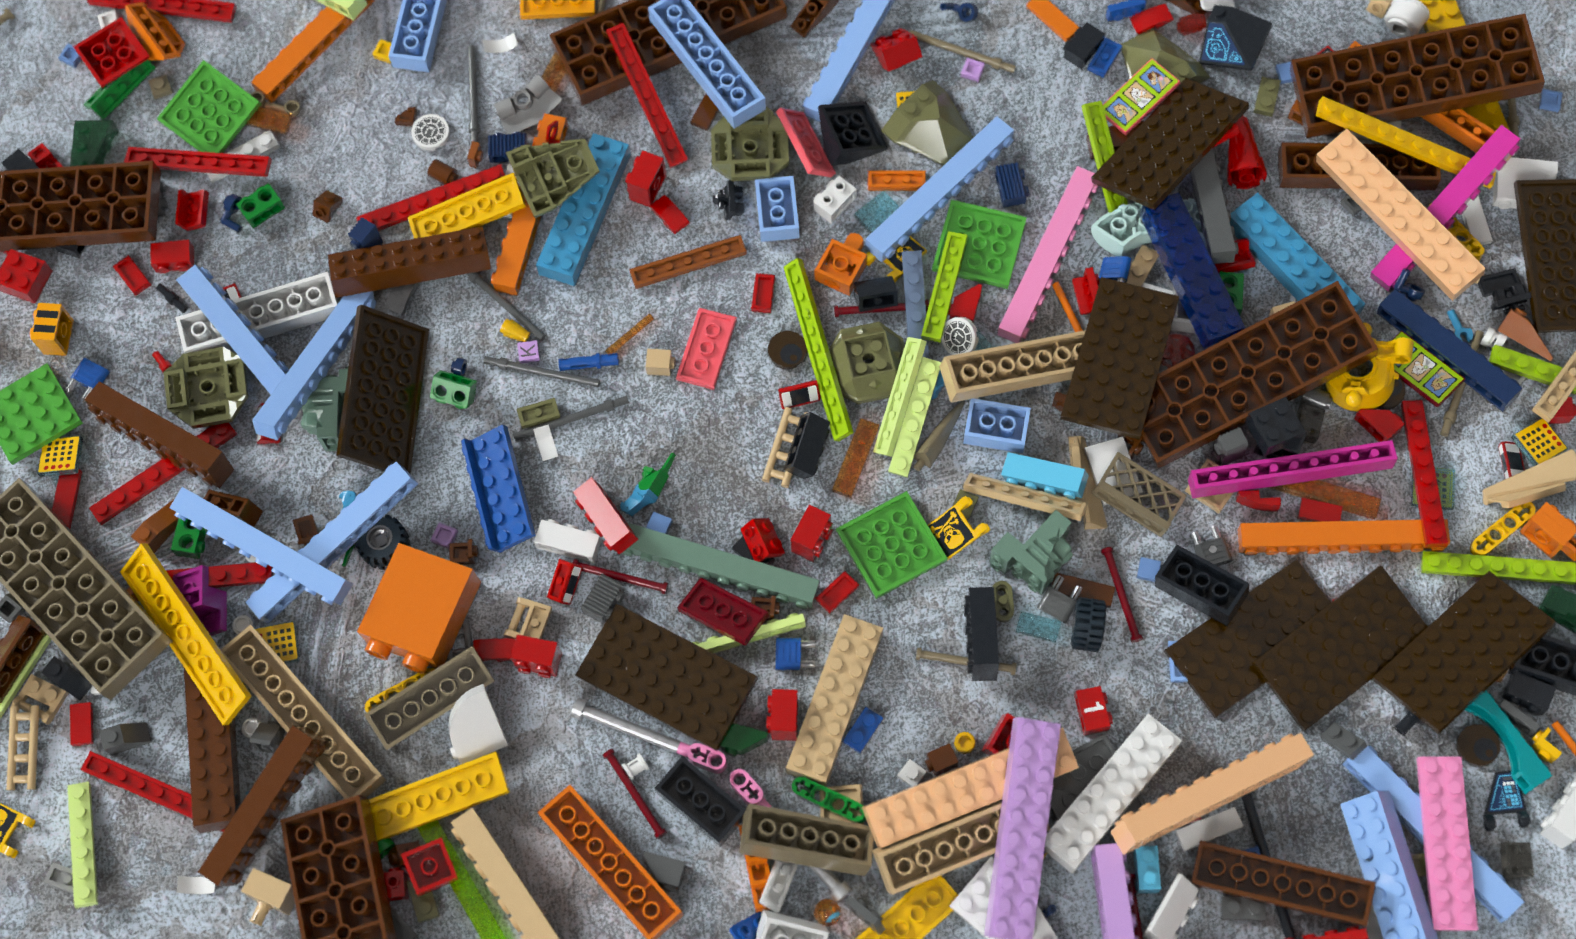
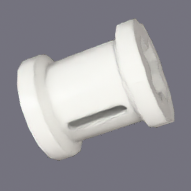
[622,753,649,781]

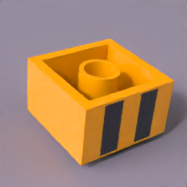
[30,303,74,356]

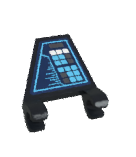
[1483,770,1531,832]

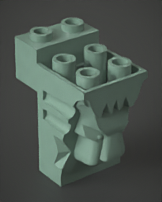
[301,367,348,452]
[989,510,1073,595]

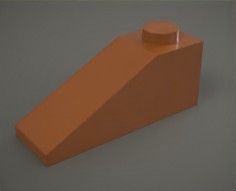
[1497,308,1553,361]
[131,499,179,553]

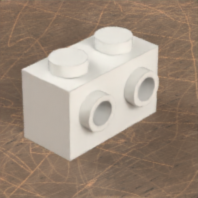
[813,176,857,224]

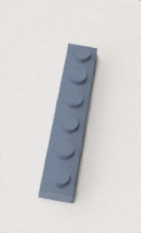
[902,250,929,367]

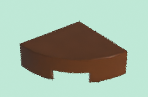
[395,107,417,126]

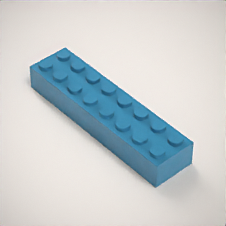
[536,133,631,286]
[1230,193,1365,315]

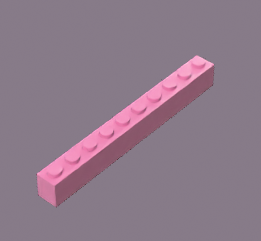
[998,166,1099,343]

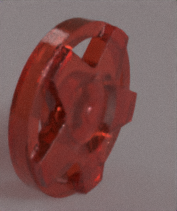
[1161,334,1195,368]

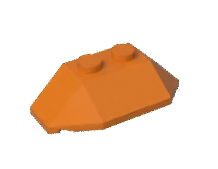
[125,2,185,60]

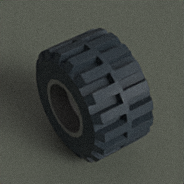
[355,514,411,570]
[1071,597,1106,652]

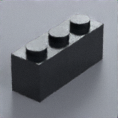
[783,412,830,479]

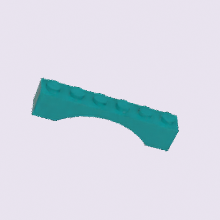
[1465,691,1553,795]

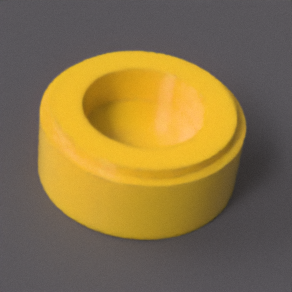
[954,732,975,754]

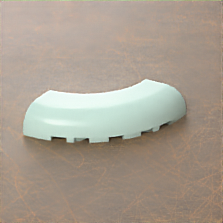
[1091,196,1206,257]

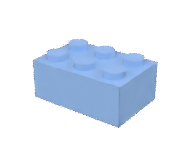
[755,176,799,242]
[963,398,1031,454]

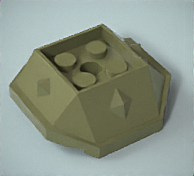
[711,107,789,181]
[829,322,905,404]
[163,347,248,429]

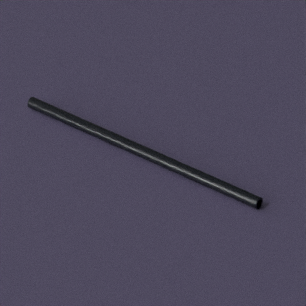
[1241,792,1296,939]

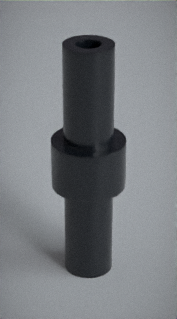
[156,283,188,313]

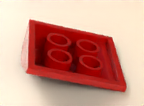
[73,17,150,88]

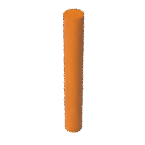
[1052,282,1083,332]
[1551,721,1576,756]

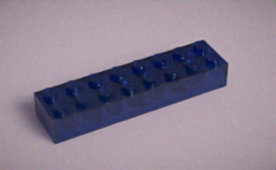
[1139,192,1245,350]

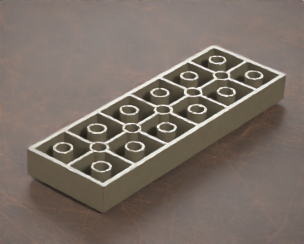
[0,478,173,700]

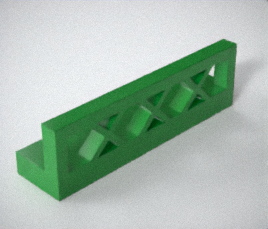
[83,59,156,120]

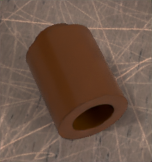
[427,159,458,185]

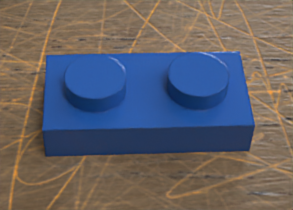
[1106,0,1146,22]
[1087,37,1122,78]
[843,707,883,754]

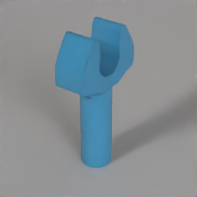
[1447,309,1473,343]

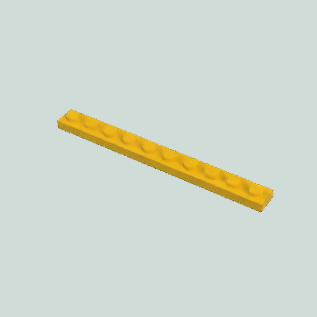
[1316,96,1496,189]

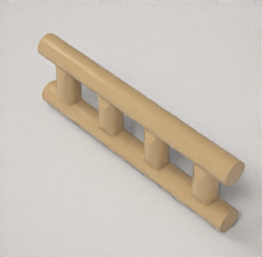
[762,407,807,488]
[6,705,39,791]

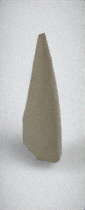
[914,400,965,471]

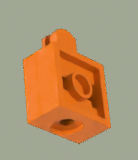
[814,233,867,296]
[1519,502,1576,561]

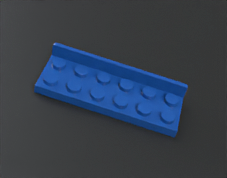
[461,424,536,553]

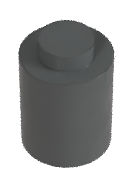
[1300,388,1333,412]

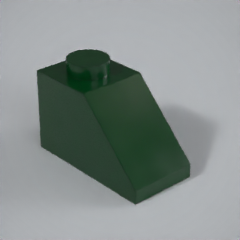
[721,723,769,757]

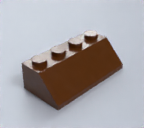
[0,615,45,703]

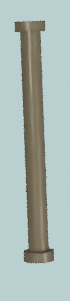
[916,647,1017,675]

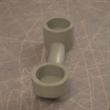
[250,91,300,118]

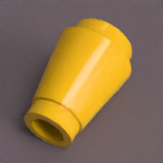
[500,318,530,342]

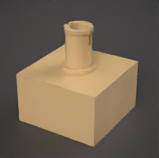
[241,868,295,927]

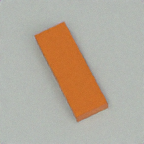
[1026,0,1079,42]
[868,170,926,191]

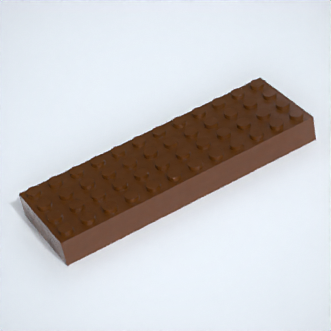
[549,0,787,106]
[1290,13,1545,139]
[0,161,161,251]
[1141,281,1378,469]
[280,795,396,939]

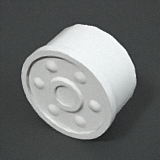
[1384,0,1430,37]

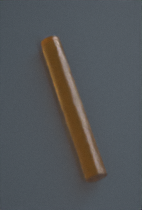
[605,314,654,354]

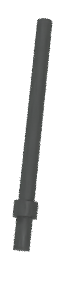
[467,45,480,143]
[466,272,546,341]
[483,356,600,387]
[513,395,629,441]

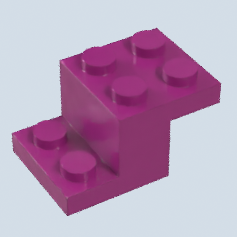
[173,565,227,636]

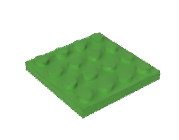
[157,60,262,153]
[932,199,1027,289]
[0,363,83,465]
[836,491,948,599]

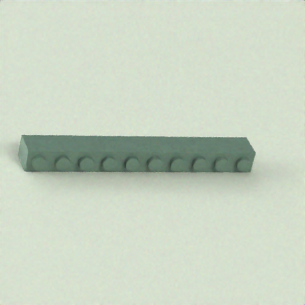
[622,522,820,609]

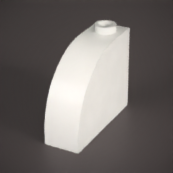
[1493,157,1558,209]
[449,684,508,765]

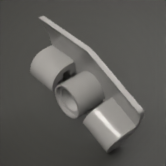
[494,75,562,134]

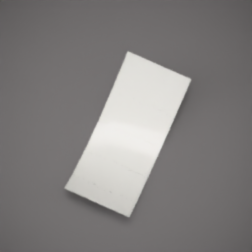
[482,33,517,53]
[533,425,558,461]
[177,876,215,894]
[1364,905,1384,939]

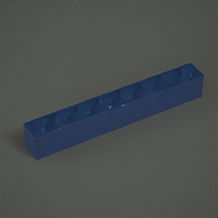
[1376,289,1522,412]

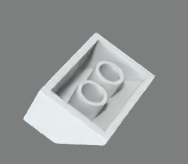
[1143,873,1199,939]
[756,910,829,939]

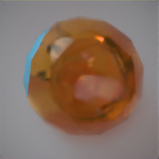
[814,899,841,926]

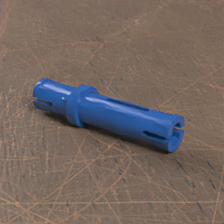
[558,353,619,371]

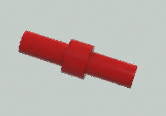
[152,351,172,372]

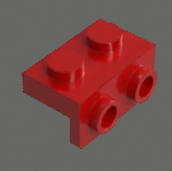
[175,189,209,231]
[1212,238,1256,276]
[1072,267,1100,315]
[741,518,785,562]

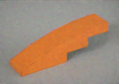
[738,825,770,913]

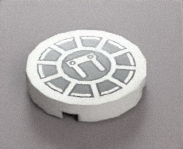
[411,114,450,151]
[942,317,978,355]

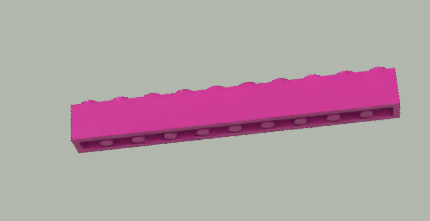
[1370,125,1520,292]
[1188,440,1398,498]

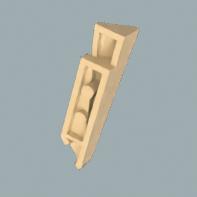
[1068,436,1107,530]
[1482,449,1576,508]

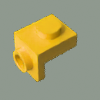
[1531,727,1562,763]

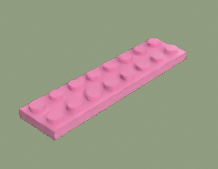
[1416,757,1478,931]

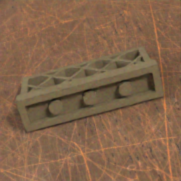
[1092,452,1187,537]

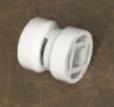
[1480,327,1508,348]

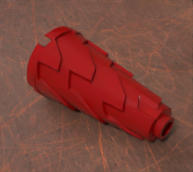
[1227,116,1267,189]

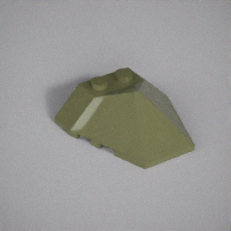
[1120,28,1210,105]
[881,80,974,166]
[506,138,600,218]

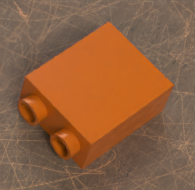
[357,543,481,674]

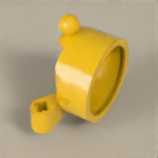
[1325,322,1414,411]

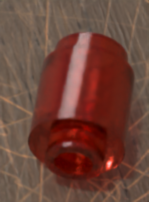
[1176,13,1206,36]

